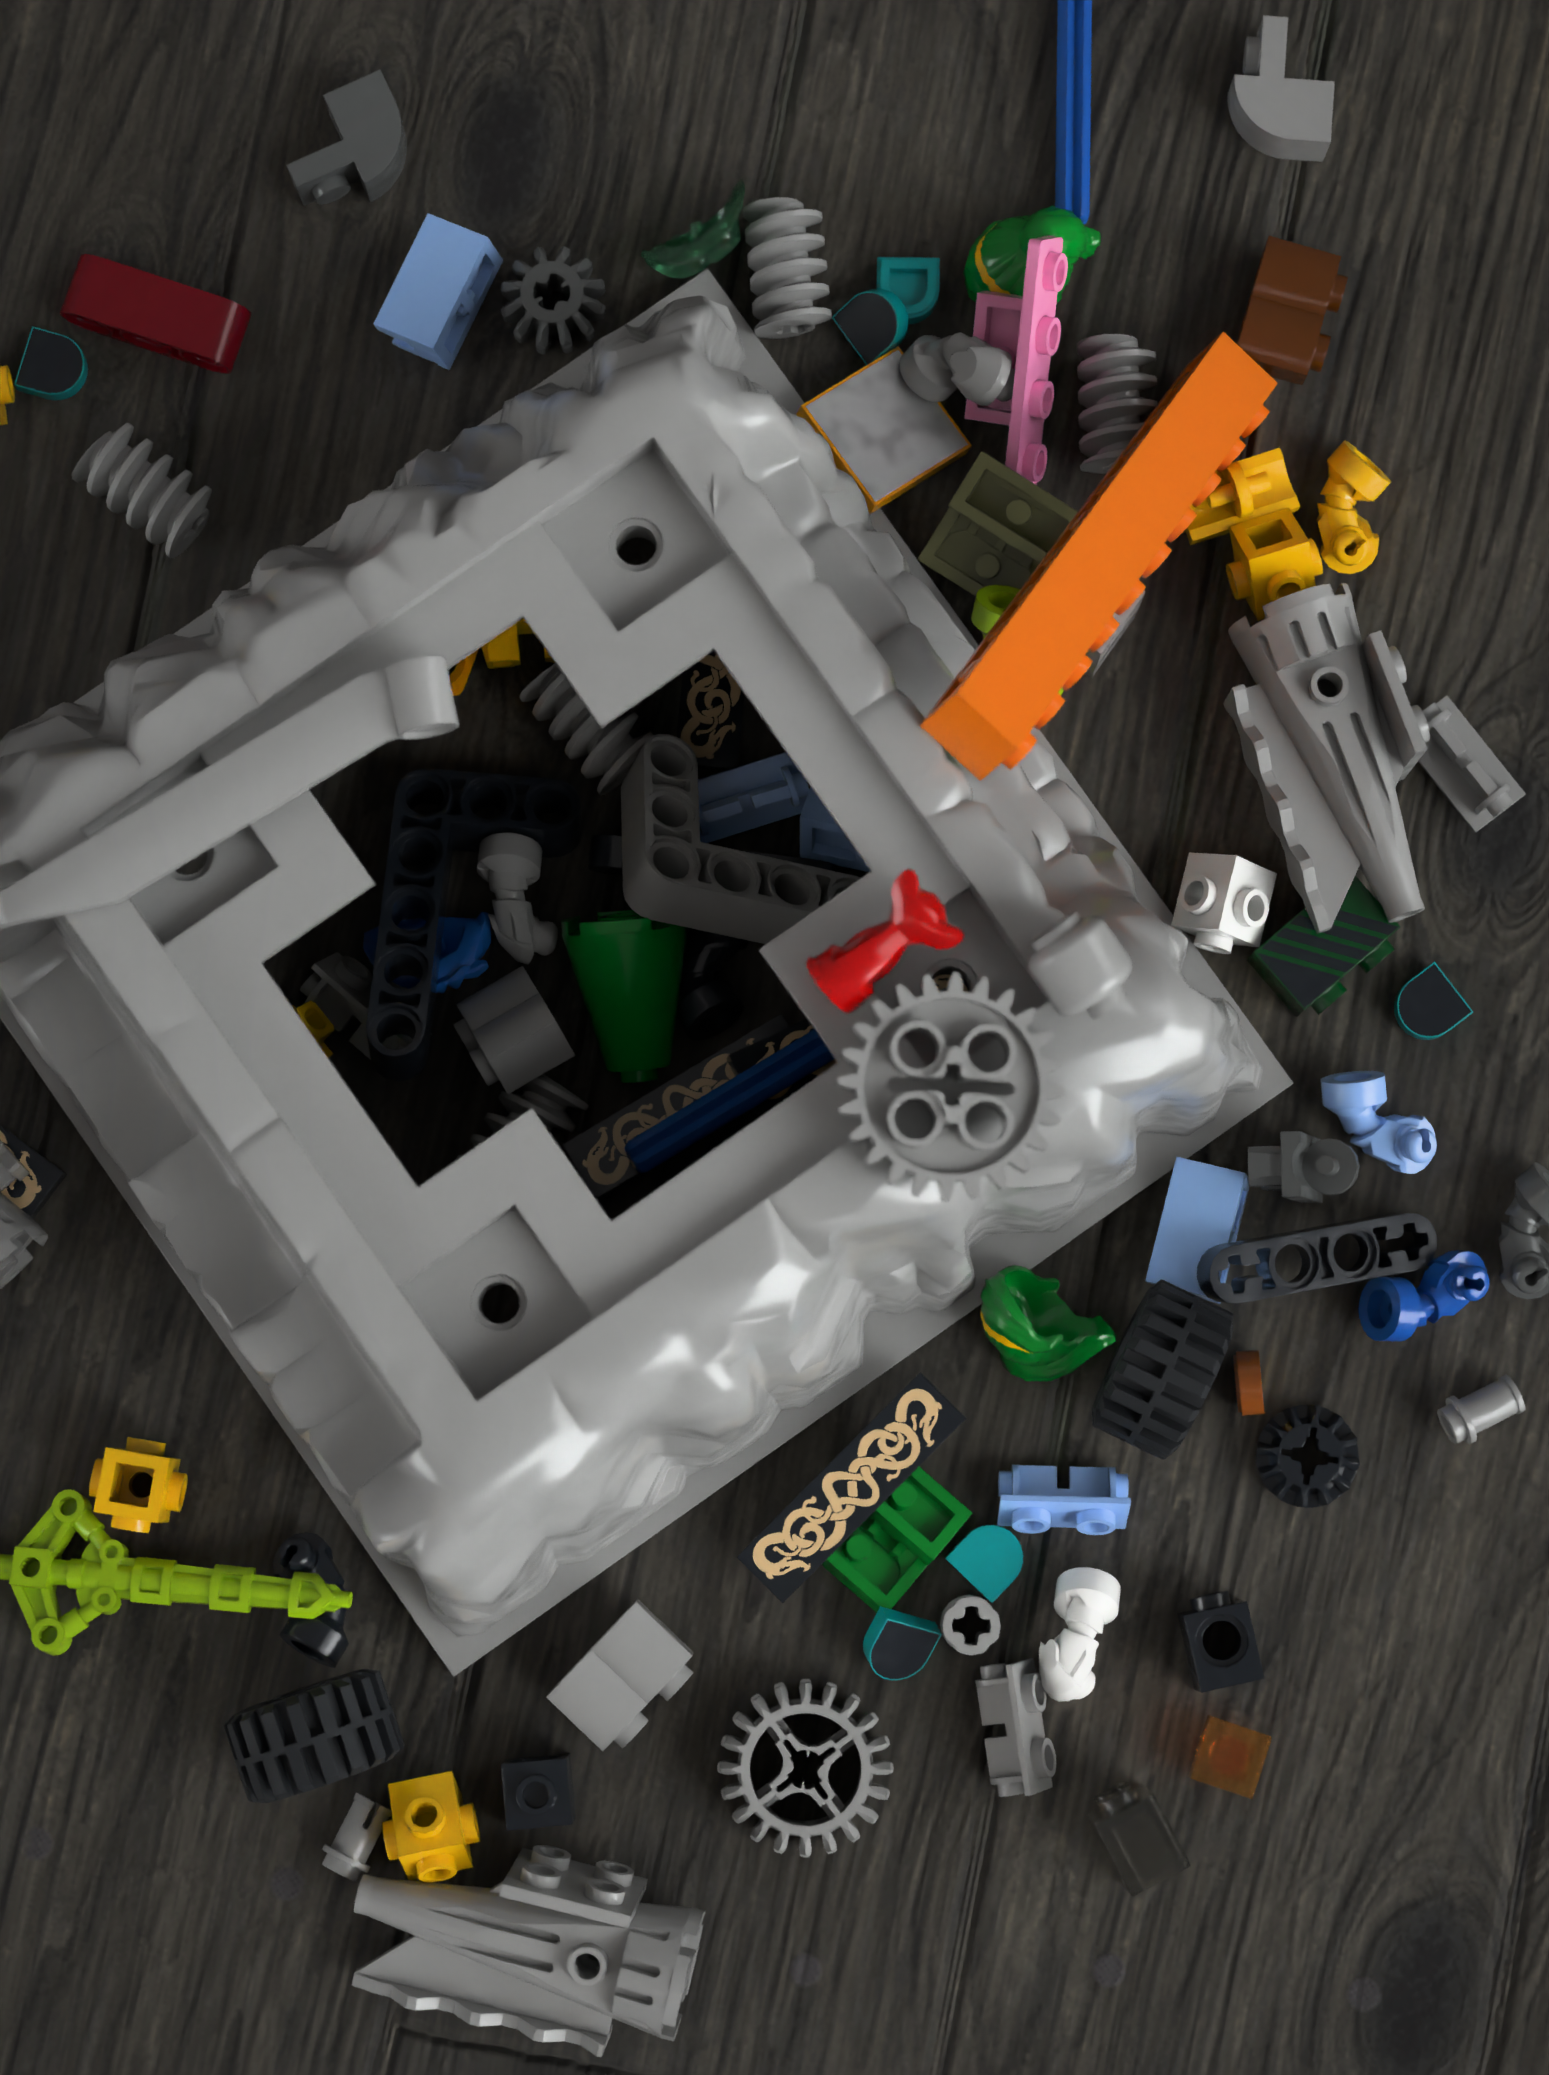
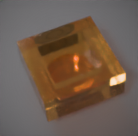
[1188,1715,1272,1799]

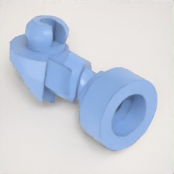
[1321,1071,1437,1174]

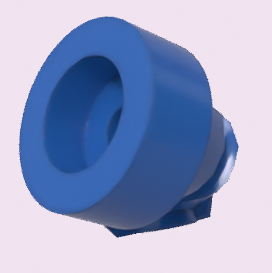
[1359,1250,1490,1342]

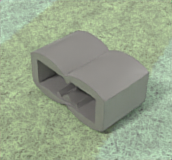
[453,966,575,1094]
[546,1599,694,1751]

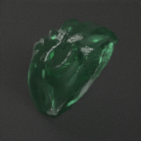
[640,178,745,278]

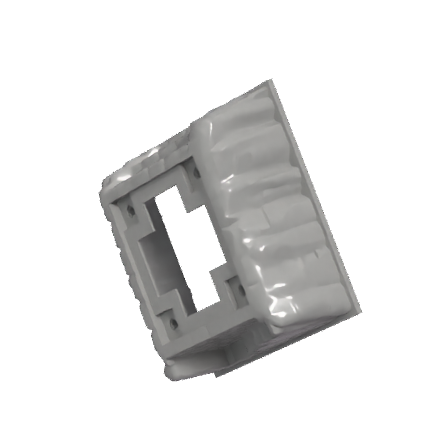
[0,268,1294,1677]

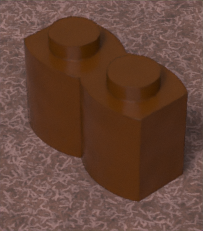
[1236,236,1348,385]

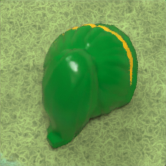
[963,205,1101,305]
[980,1265,1116,1381]

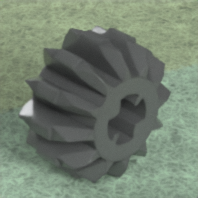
[501,246,606,355]

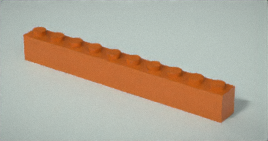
[920,332,1278,781]

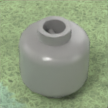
[1028,911,1133,1019]

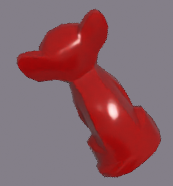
[805,869,964,1014]

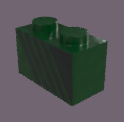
[1247,876,1400,1017]

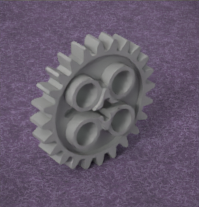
[836,972,1066,1202]

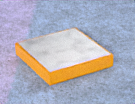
[796,346,972,514]

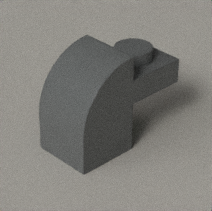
[287,69,407,206]

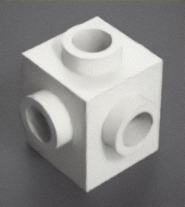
[1171,852,1277,954]

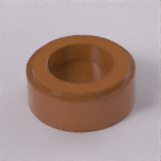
[1233,1350,1265,1416]

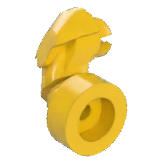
[1316,440,1391,574]

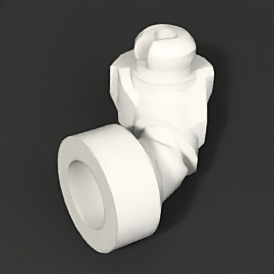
[1039,1567,1121,1701]

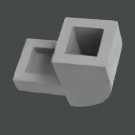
[1228,15,1335,162]

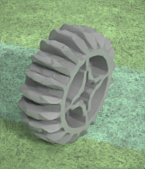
[717,1678,893,1857]

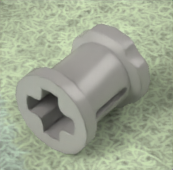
[940,1594,1001,1655]

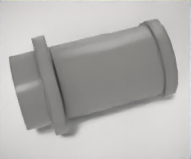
[1437,1374,1525,1444]
[322,1793,392,1882]

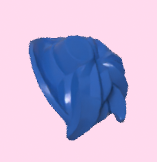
[363,912,491,994]

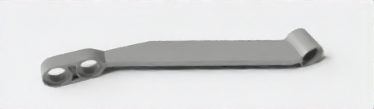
[0,656,459,930]

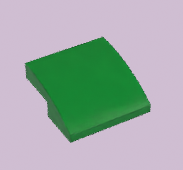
[822,1467,973,1613]

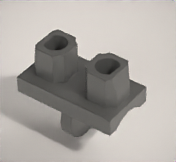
[1248,1131,1360,1204]

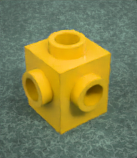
[1226,508,1323,621]
[89,1437,188,1533]
[382,1771,480,1883]

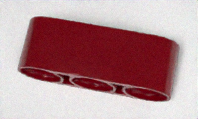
[60,254,252,374]

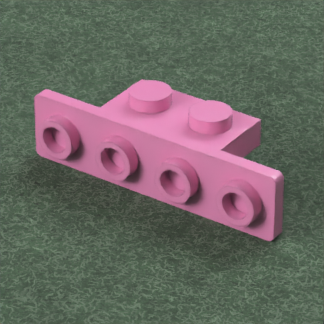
[964,236,1068,485]

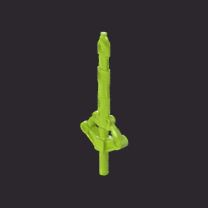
[0,1489,353,1656]

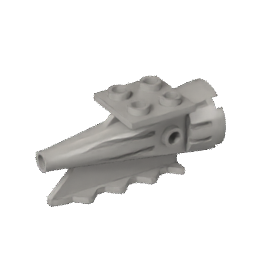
[1223,583,1430,934]
[352,1845,705,2057]

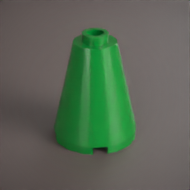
[561,909,688,1083]

